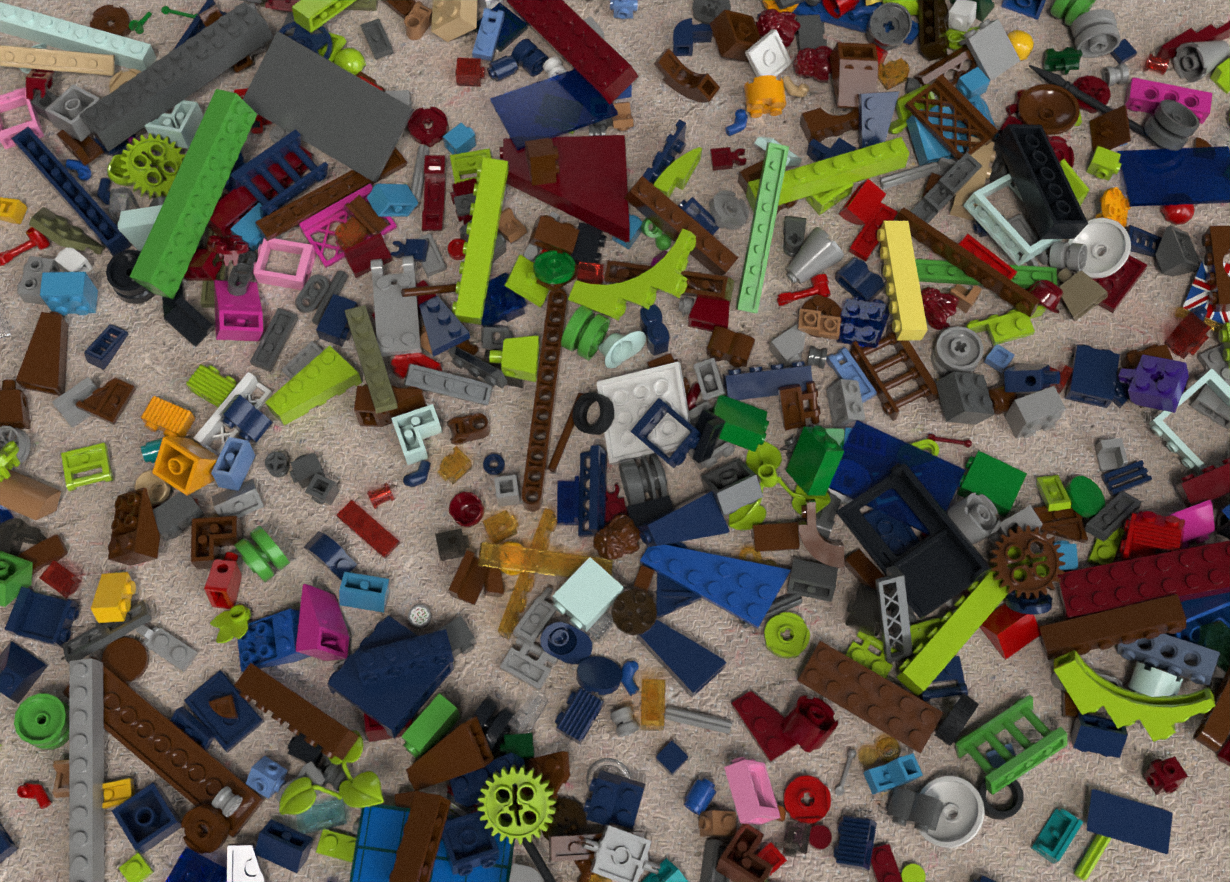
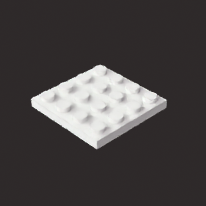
[596,362,691,465]

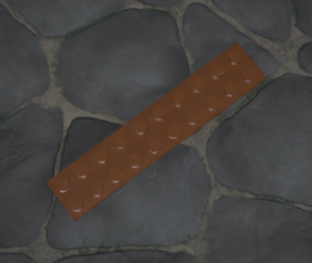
[62,656,265,838]

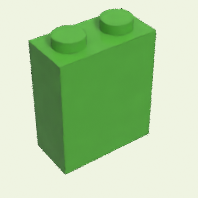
[401,693,461,758]

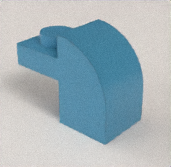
[863,753,923,795]

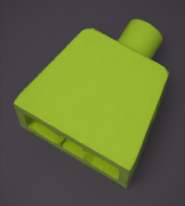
[489,336,539,382]

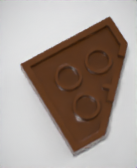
[514,751,570,820]

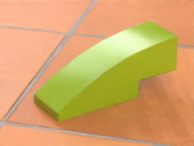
[653,147,702,198]

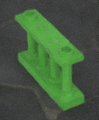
[955,695,1067,795]

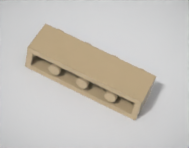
[949,136,996,221]

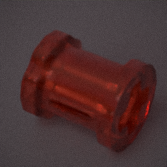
[1144,53,1170,75]
[367,482,395,509]

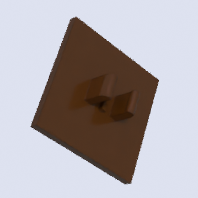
[1089,105,1131,154]

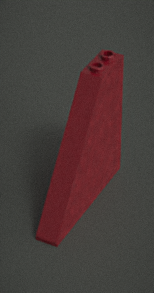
[499,135,630,242]

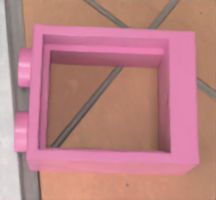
[0,87,44,149]
[253,238,316,290]
[724,757,781,825]

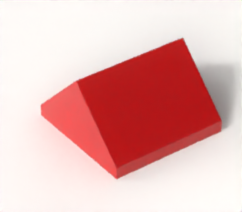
[980,603,1040,660]

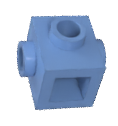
[610,0,638,19]
[246,756,288,799]

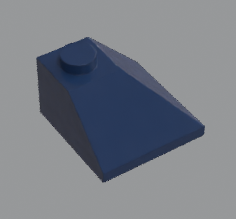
[0,641,48,704]

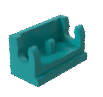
[1031,808,1083,864]

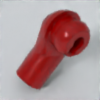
[17,783,52,809]

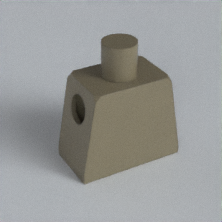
[1057,268,1108,322]

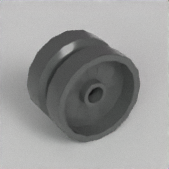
[1144,99,1200,151]

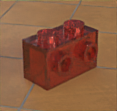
[1164,312,1211,359]

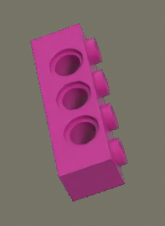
[1124,77,1212,124]

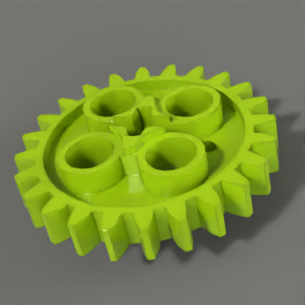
[120,133,186,199]
[478,764,556,845]

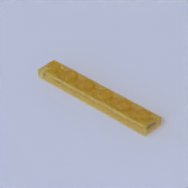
[498,508,558,640]
[478,542,613,578]

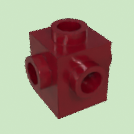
[1143,756,1188,795]

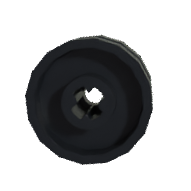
[106,250,155,304]
[472,696,518,756]

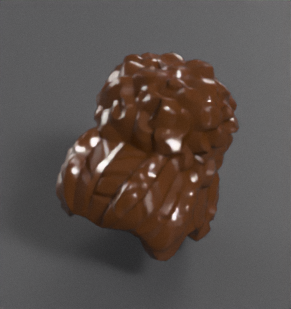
[593,514,640,560]

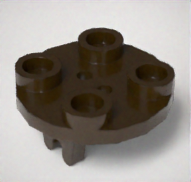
[611,590,657,635]
[541,798,587,841]

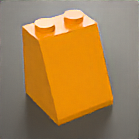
[152,436,219,496]

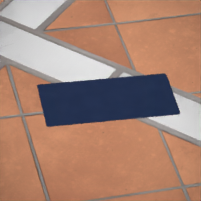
[1086,789,1173,854]

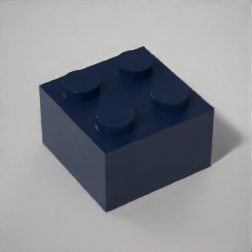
[112,783,182,854]

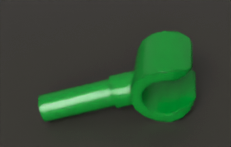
[129,11,152,34]

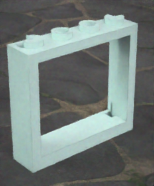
[963,173,1063,266]
[1149,369,1230,476]

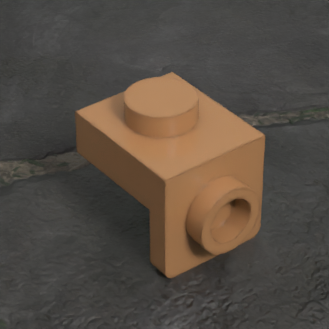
[611,102,634,131]
[498,207,527,243]
[52,758,69,798]
[698,810,737,837]

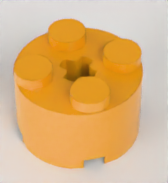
[744,75,786,118]

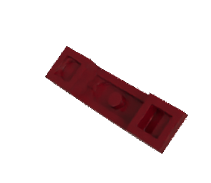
[422,155,446,231]

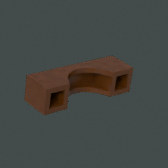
[800,107,859,143]
[1202,225,1230,312]

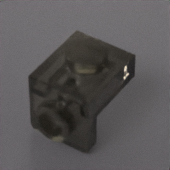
[774,822,811,857]

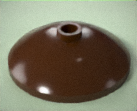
[1018,84,1080,135]

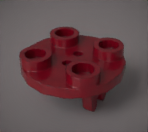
[1073,75,1111,114]
[206,235,249,266]

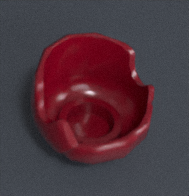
[449,491,484,528]

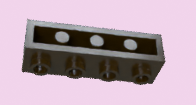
[919,0,949,62]

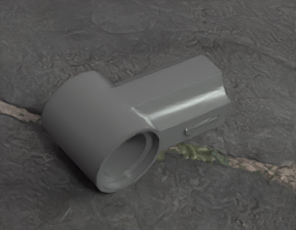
[816,493,841,540]

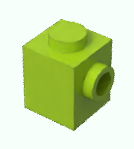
[1086,146,1122,181]

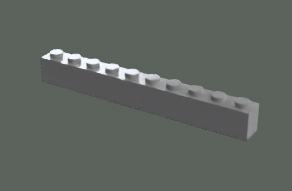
[69,659,104,882]

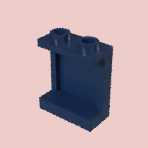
[1065,345,1120,408]
[4,587,80,648]

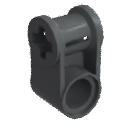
[783,216,806,257]

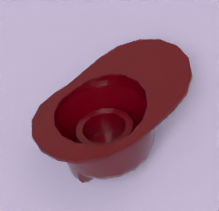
[1027,280,1063,313]

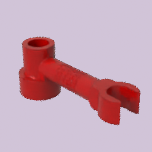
[0,227,50,266]
[777,274,831,306]

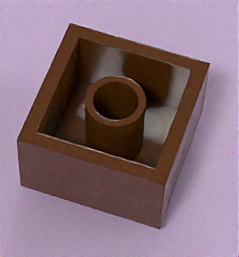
[710,9,761,62]

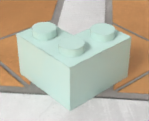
[145,100,203,149]
[391,404,442,465]

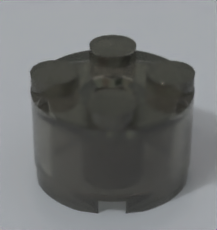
[845,583,891,637]

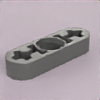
[227,250,257,296]

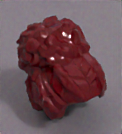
[756,9,801,47]
[793,46,833,83]
[921,287,959,330]

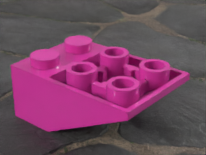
[214,280,263,341]
[296,584,349,661]

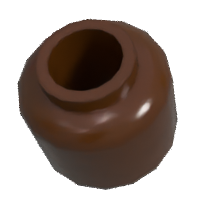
[988,384,1017,415]

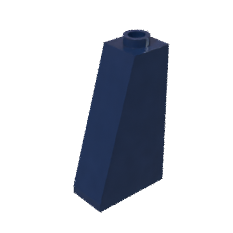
[638,491,730,547]
[637,619,727,698]

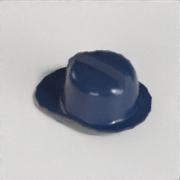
[540,622,592,665]

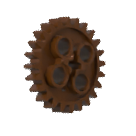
[989,525,1065,600]

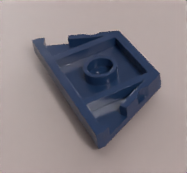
[656,542,702,618]

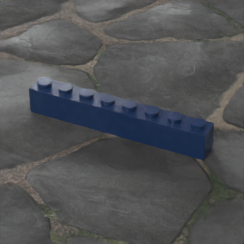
[11,127,131,257]

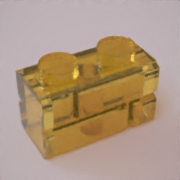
[640,679,665,731]

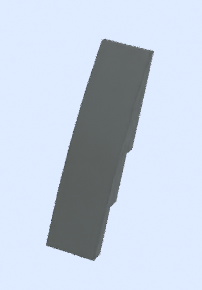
[910,152,982,223]

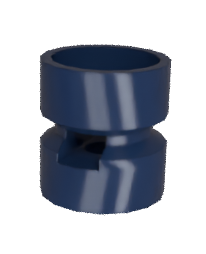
[512,39,549,77]

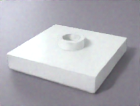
[745,29,792,77]

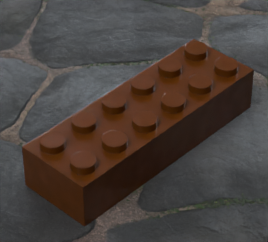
[797,641,943,754]

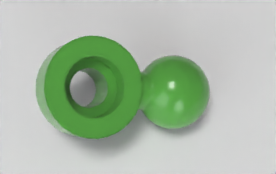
[641,218,672,251]

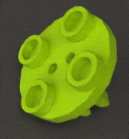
[0,440,20,482]

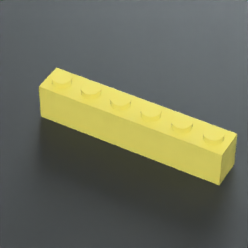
[877,221,928,341]

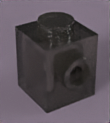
[435,528,470,561]

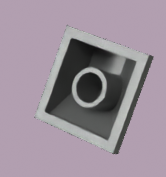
[1156,225,1200,277]

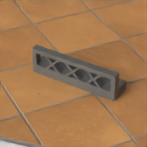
[875,566,913,663]

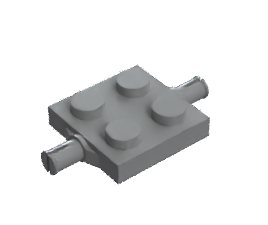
[1195,344,1230,386]
[582,824,660,882]

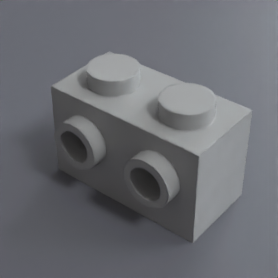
[17,256,60,305]

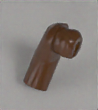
[574,859,594,882]

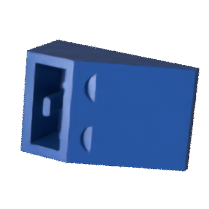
[237,609,311,672]

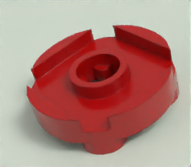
[783,775,831,825]

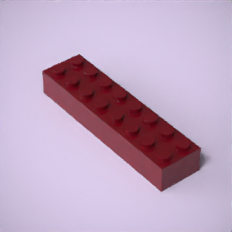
[506,0,639,105]
[1056,540,1230,620]

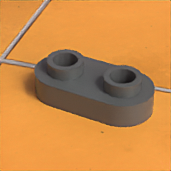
[295,274,329,313]

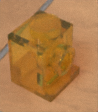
[878,58,910,90]
[437,446,472,485]
[483,510,519,546]

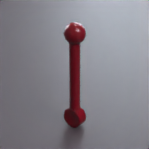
[927,434,972,448]

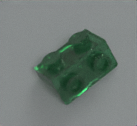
[1198,620,1230,672]

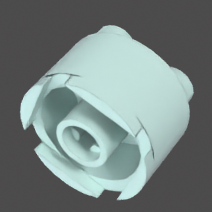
[1128,661,1183,697]

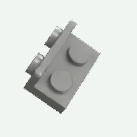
[826,379,866,429]

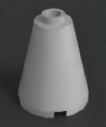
[1173,40,1230,83]
[786,227,844,284]

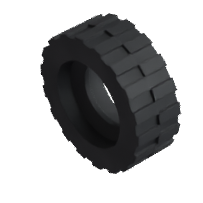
[935,693,979,746]

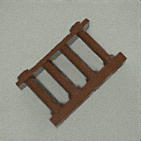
[850,324,939,421]

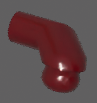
[1006,89,1026,115]
[686,383,701,411]

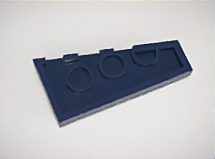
[643,119,686,184]

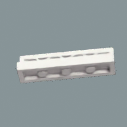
[193,372,273,456]

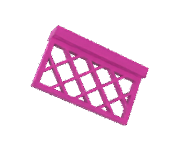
[299,184,397,268]

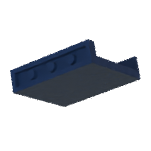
[327,615,454,739]

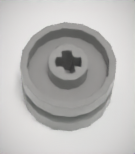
[1071,9,1121,58]
[931,326,984,378]

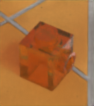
[335,216,369,251]

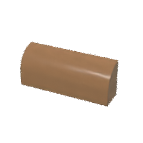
[0,468,61,520]

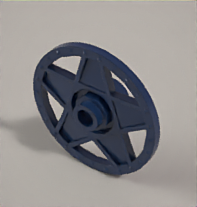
[279,21,332,59]

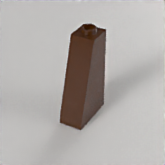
[16,311,68,396]
[406,716,494,791]

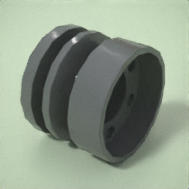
[866,2,912,51]
[619,453,667,506]

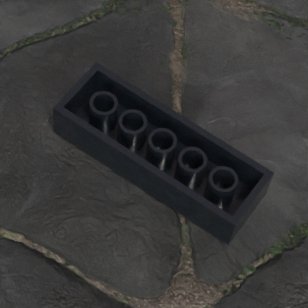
[995,124,1088,239]

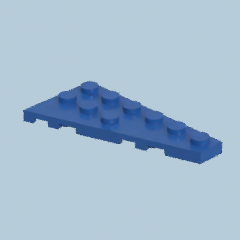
[640,545,791,629]

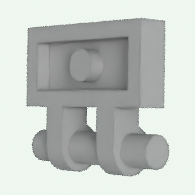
[500,638,558,691]

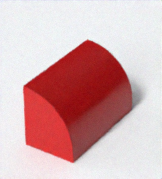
[838,179,886,225]

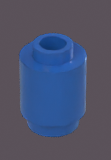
[684,778,717,815]

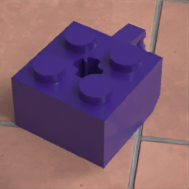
[1118,355,1189,413]

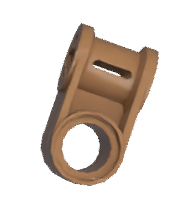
[404,1,432,40]

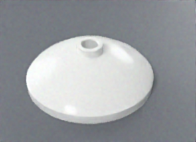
[1068,218,1131,278]
[919,776,984,848]

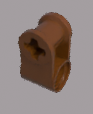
[447,413,490,445]

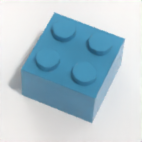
[40,272,98,316]

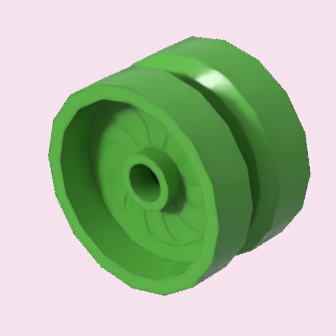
[1050,0,1096,27]
[561,305,610,361]
[234,525,290,583]
[14,693,69,750]

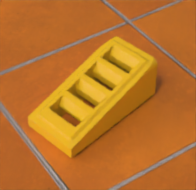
[0,197,27,224]

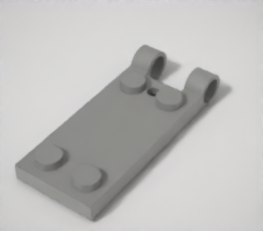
[371,255,421,356]

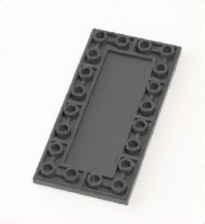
[243,31,415,183]

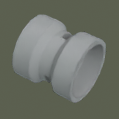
[1102,64,1129,87]
[610,706,640,737]

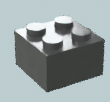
[935,372,995,425]
[700,458,764,515]

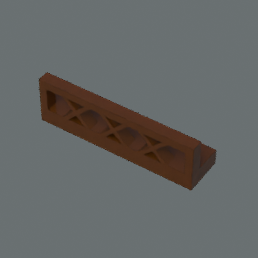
[913,44,978,96]

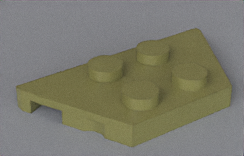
[29,207,104,255]

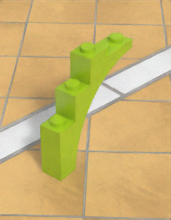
[568,229,696,321]
[1054,650,1215,742]

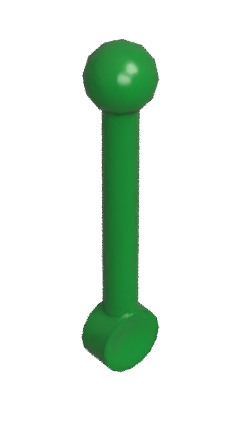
[161,6,197,19]

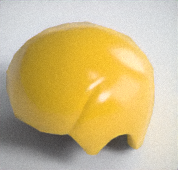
[1007,30,1034,60]

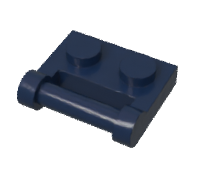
[919,656,968,702]

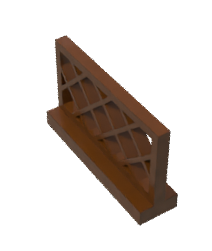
[905,74,999,161]

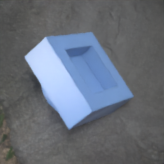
[984,344,1015,373]

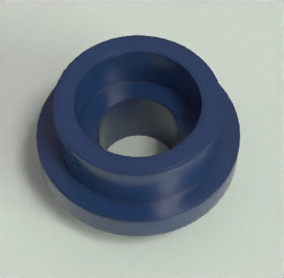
[483,454,505,475]

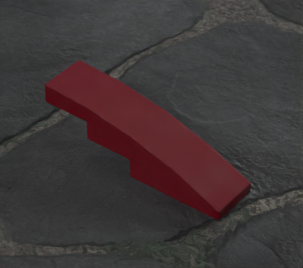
[1155,21,1230,60]

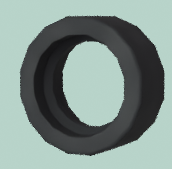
[572,392,615,435]
[977,778,1024,820]

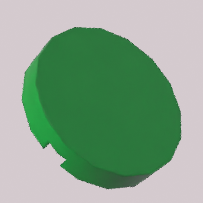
[533,250,575,284]
[1065,476,1105,518]

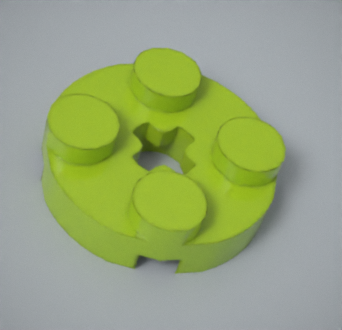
[764,612,810,659]

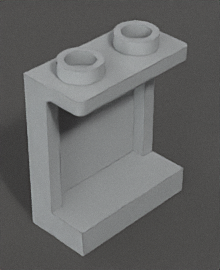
[959,19,1021,81]
[688,400,736,470]

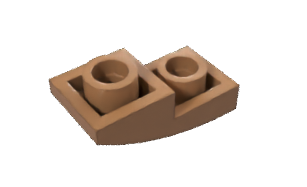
[798,309,841,340]

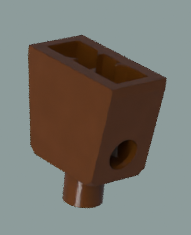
[0,380,30,429]

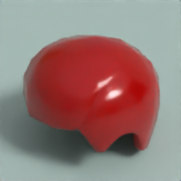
[1160,194,1195,225]

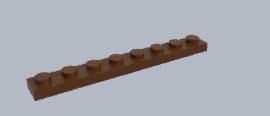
[255,147,407,241]
[896,207,1040,317]

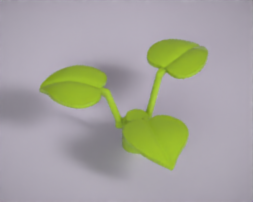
[728,441,831,531]
[279,730,384,815]

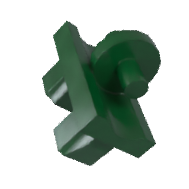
[1043,47,1083,75]

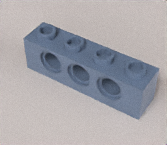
[1117,634,1220,685]

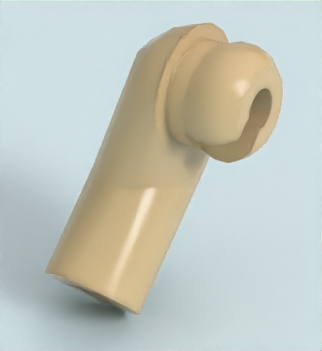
[782,76,809,98]

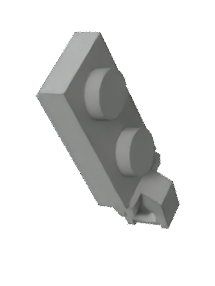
[136,625,198,672]

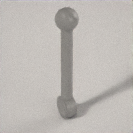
[835,749,857,796]

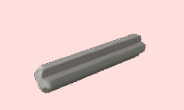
[410,145,429,201]
[880,161,939,189]
[664,706,732,734]

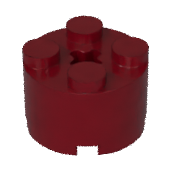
[782,695,838,752]

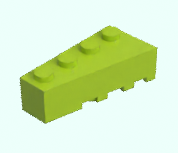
[265,345,362,426]

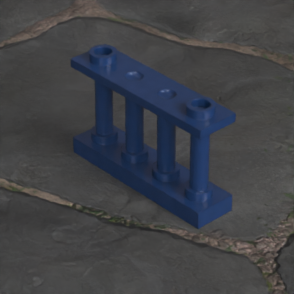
[230,129,328,218]

